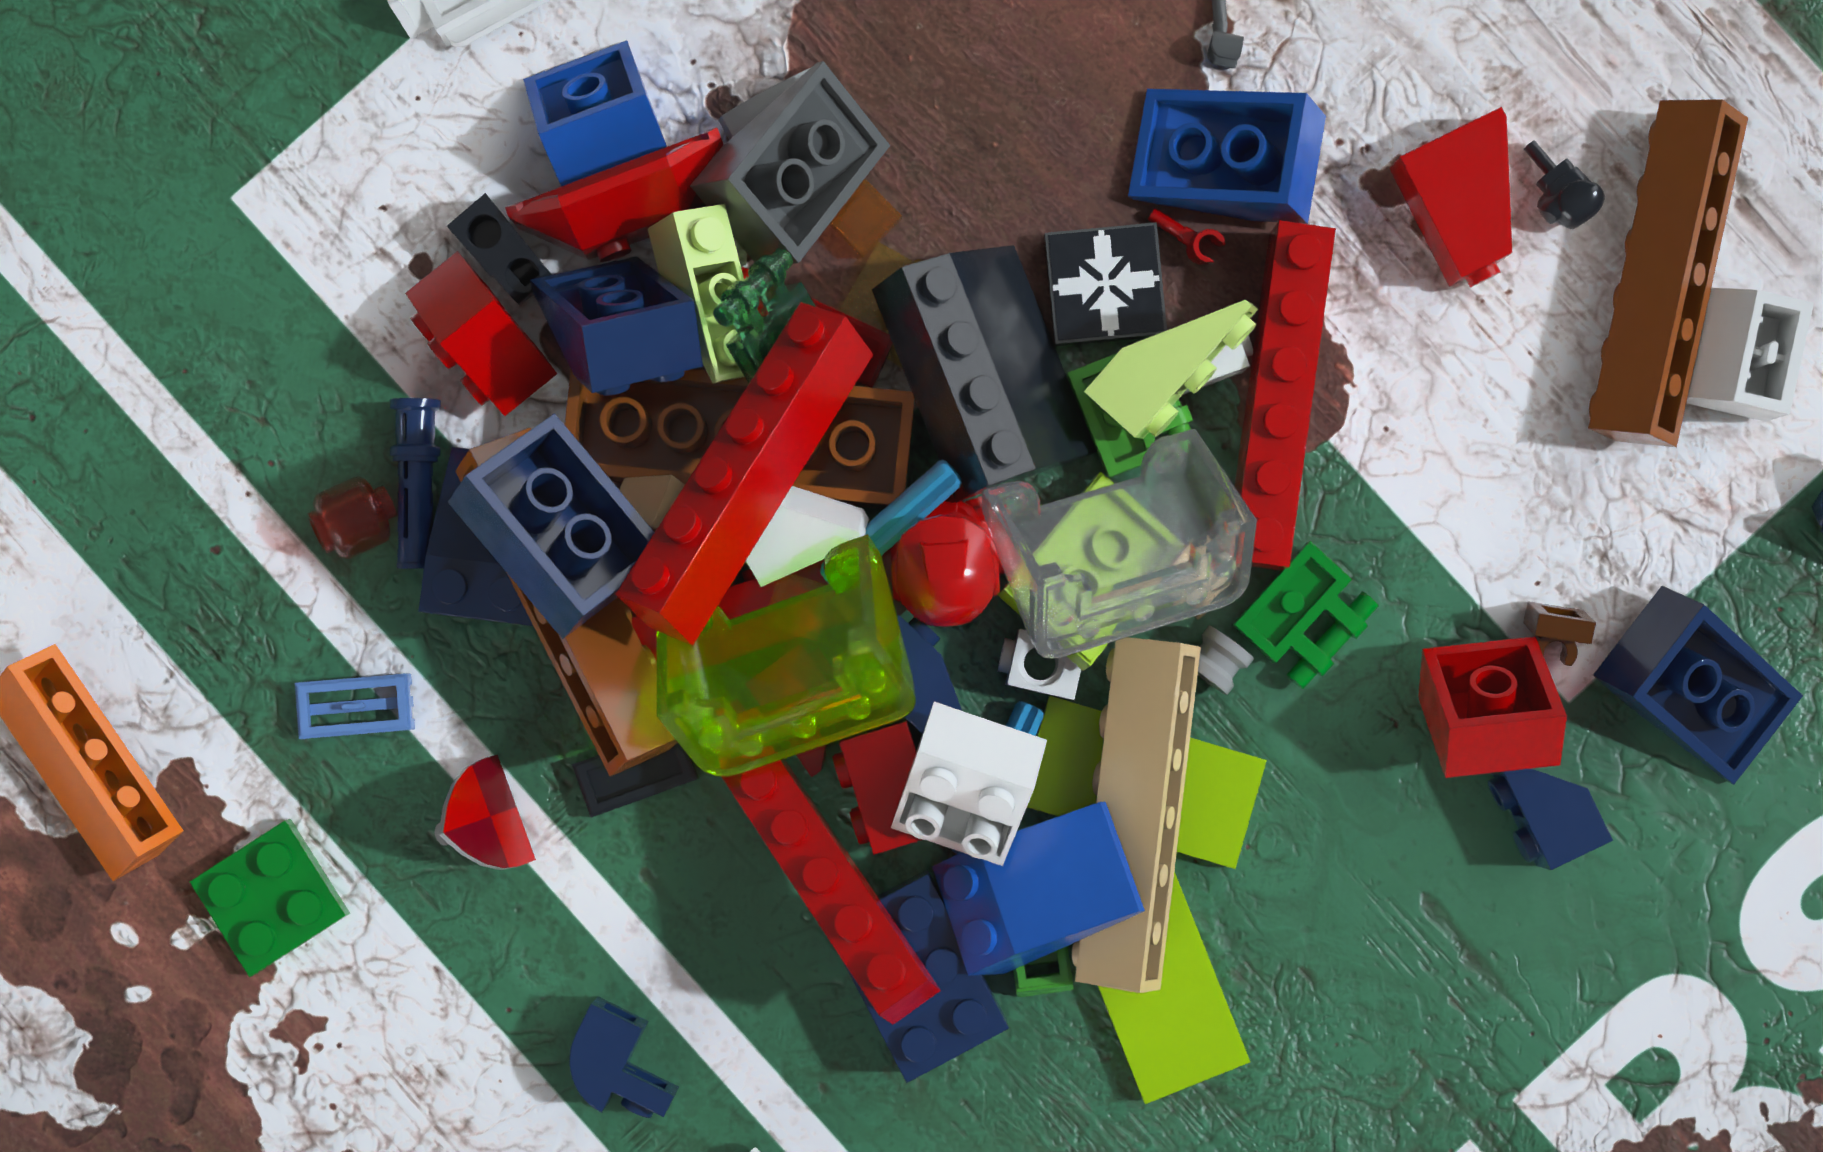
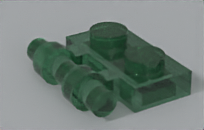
[713,248,816,383]

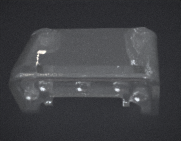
[982,428,1257,659]

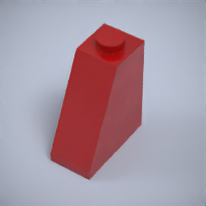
[1389,107,1512,288]

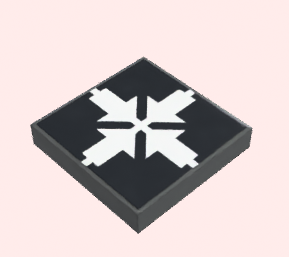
[1044,222,1167,346]

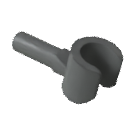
[1207,0,1244,68]

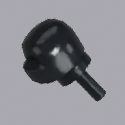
[1524,140,1605,229]

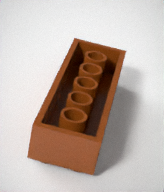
[565,369,915,509]

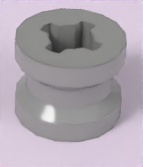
[1197,625,1254,695]

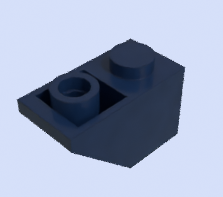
[1488,769,1613,870]

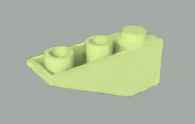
[648,204,764,383]
[1084,300,1258,439]

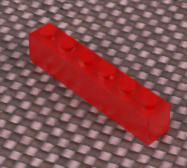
[1224,220,1336,570]
[616,302,873,646]
[692,699,941,1025]

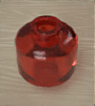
[307,476,397,559]

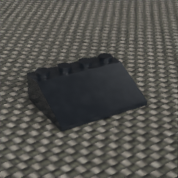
[871,245,1097,503]

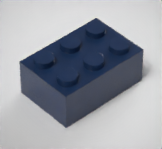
[448,413,655,639]
[843,869,1009,1083]

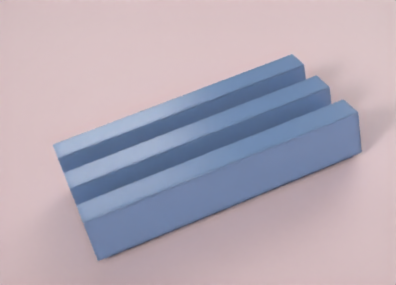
[295,673,415,739]

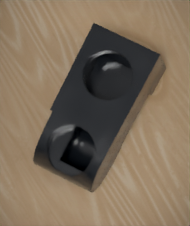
[447,193,552,306]

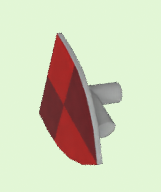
[434,754,536,870]

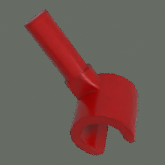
[1148,208,1225,265]

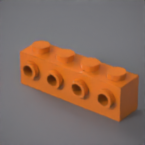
[0,644,183,881]

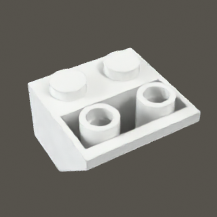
[1687,288,1814,422]
[891,702,1047,866]

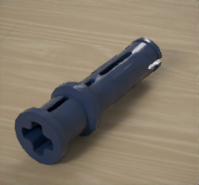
[390,398,441,569]

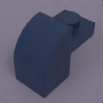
[570,997,679,1118]

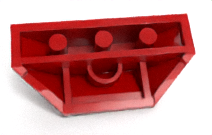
[505,127,724,263]

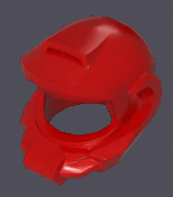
[891,494,1000,627]

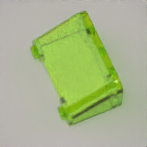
[657,534,916,776]

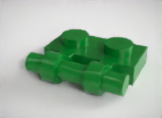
[1232,541,1379,689]

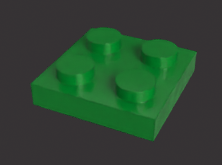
[189,819,351,978]

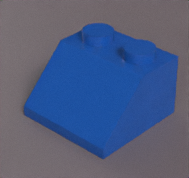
[523,40,667,187]

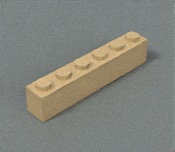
[1072,636,1201,993]

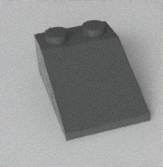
[690,61,890,268]

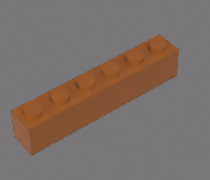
[1588,99,1748,447]
[455,427,687,777]

